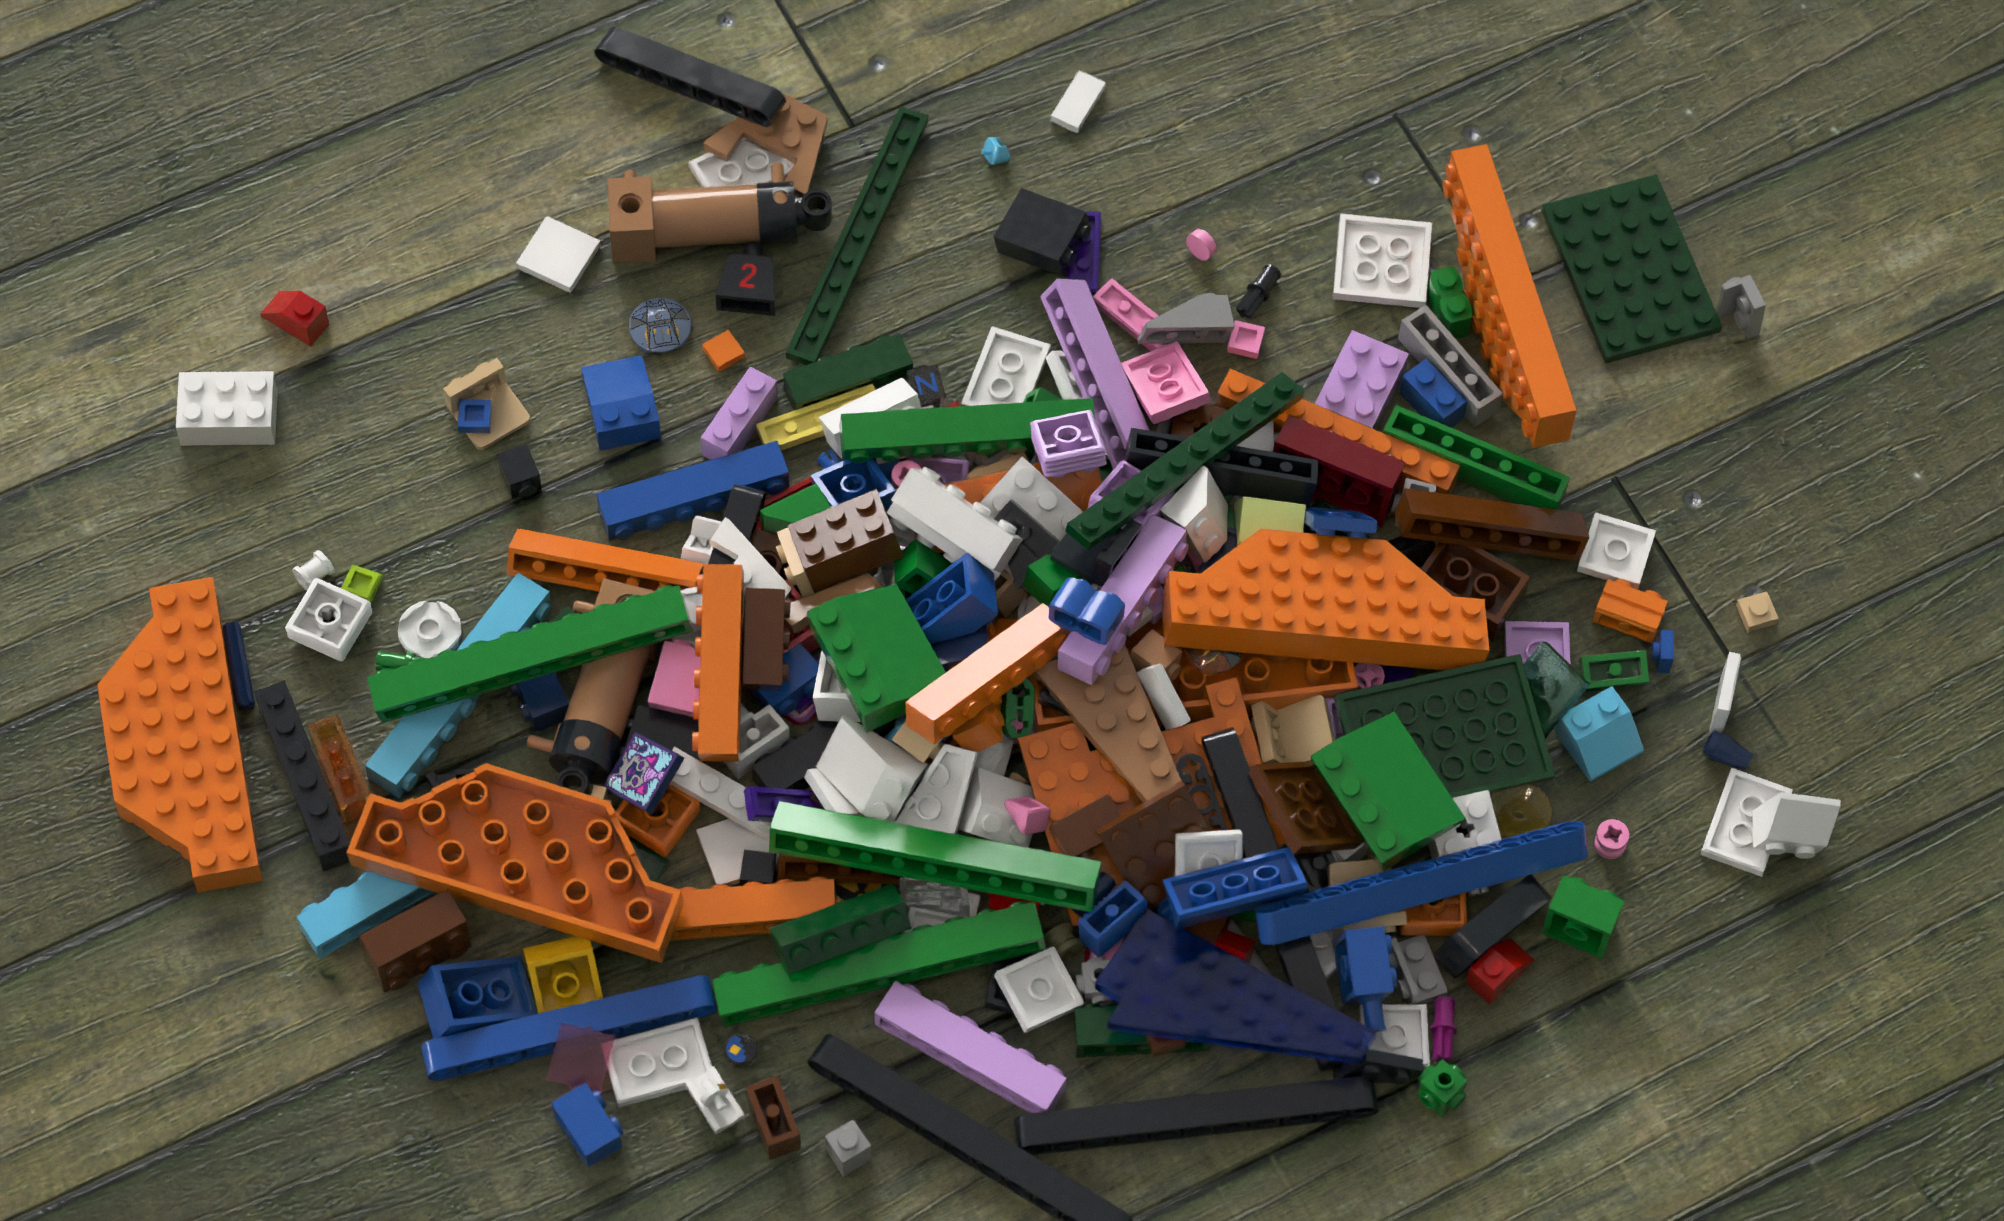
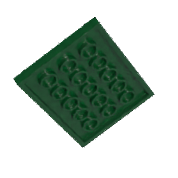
[1541,174,1722,364]
[1333,654,1555,798]

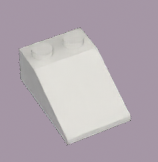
[816,715,928,823]

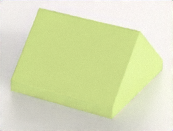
[1234,496,1306,546]

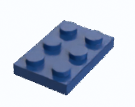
[1304,507,1377,538]

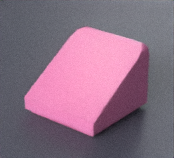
[1004,796,1051,835]

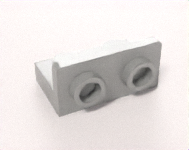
[1716,275,1766,339]
[1388,934,1448,1004]

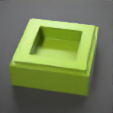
[341,564,382,603]

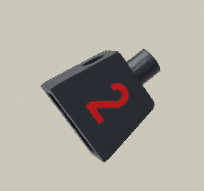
[716,242,775,316]

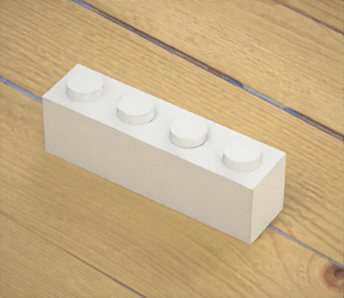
[891,467,1023,572]

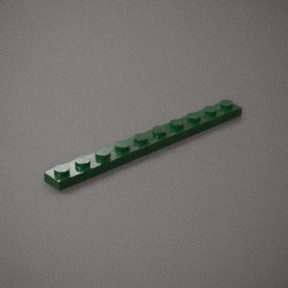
[786,106,929,365]
[1065,372,1305,551]

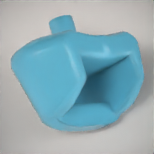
[981,137,1010,165]

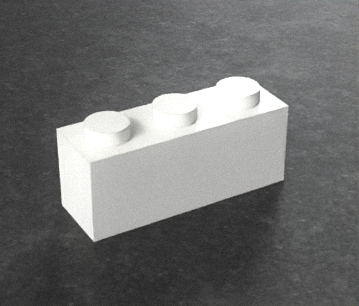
[819,378,922,459]

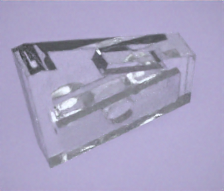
[899,877,970,917]

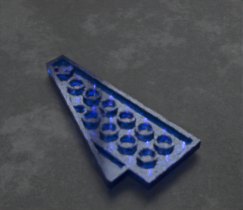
[1095,909,1377,1064]

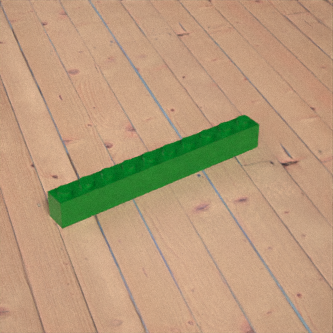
[367,585,694,723]
[769,801,1101,912]
[712,901,1046,1027]

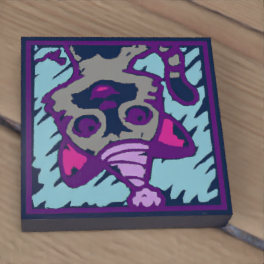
[603,731,685,815]

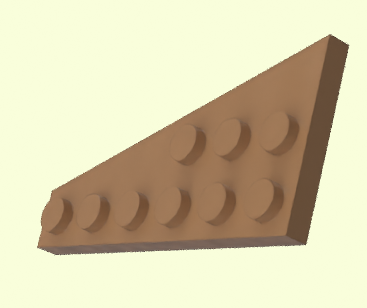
[1032,644,1181,803]

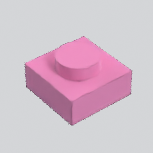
[1227,320,1265,359]

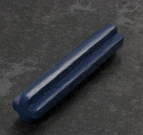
[223,621,255,711]

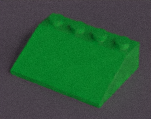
[806,584,946,732]
[1310,712,1466,872]

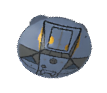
[629,298,691,353]

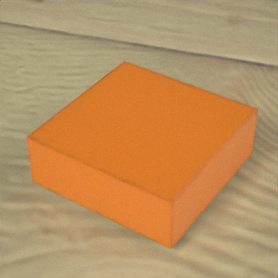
[702,330,745,372]

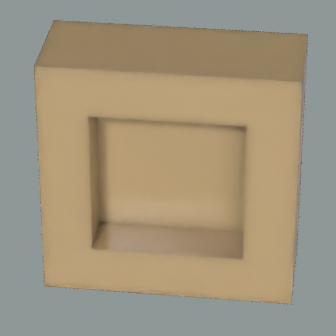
[1736,591,1779,632]

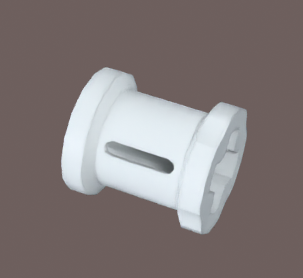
[292,550,335,590]

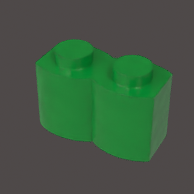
[1427,266,1472,339]

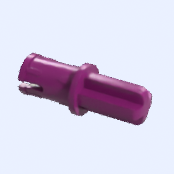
[1431,996,1457,1063]

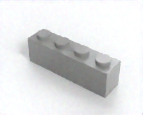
[1398,305,1503,427]

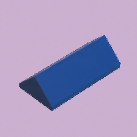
[1163,847,1308,930]

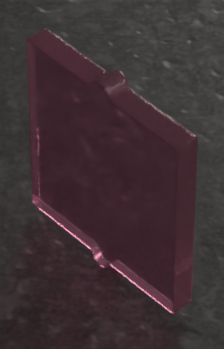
[546,1022,615,1093]

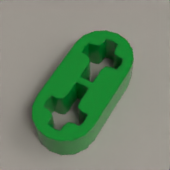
[1001,678,1035,740]

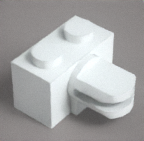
[724,703,790,779]

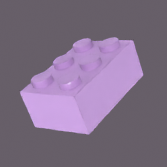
[1315,330,1409,430]

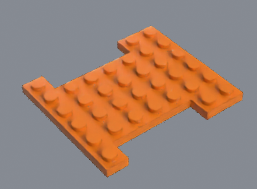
[1017,677,1285,927]

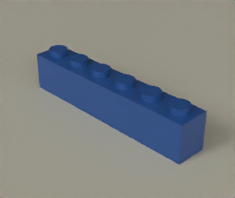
[596,441,790,540]

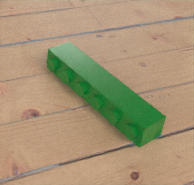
[1383,405,1570,510]

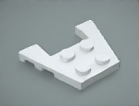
[684,517,792,629]

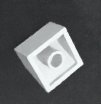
[1160,465,1228,563]
[958,767,1034,848]
[1752,792,1841,859]

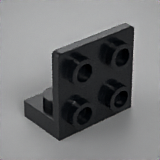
[1050,520,1142,588]

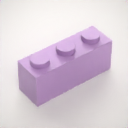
[701,367,778,460]

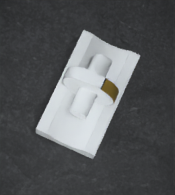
[685,1066,745,1134]

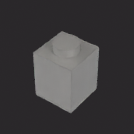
[825,1119,871,1177]

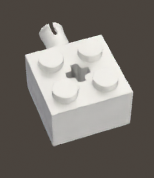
[1428,790,1501,897]

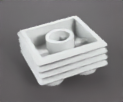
[285,578,372,661]

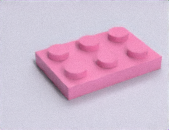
[1121,341,1211,425]

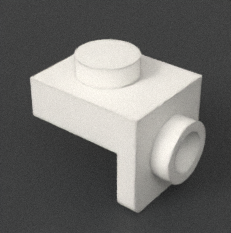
[681,516,721,564]

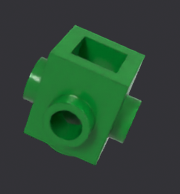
[1417,1059,1468,1117]

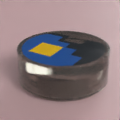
[724,1033,758,1068]

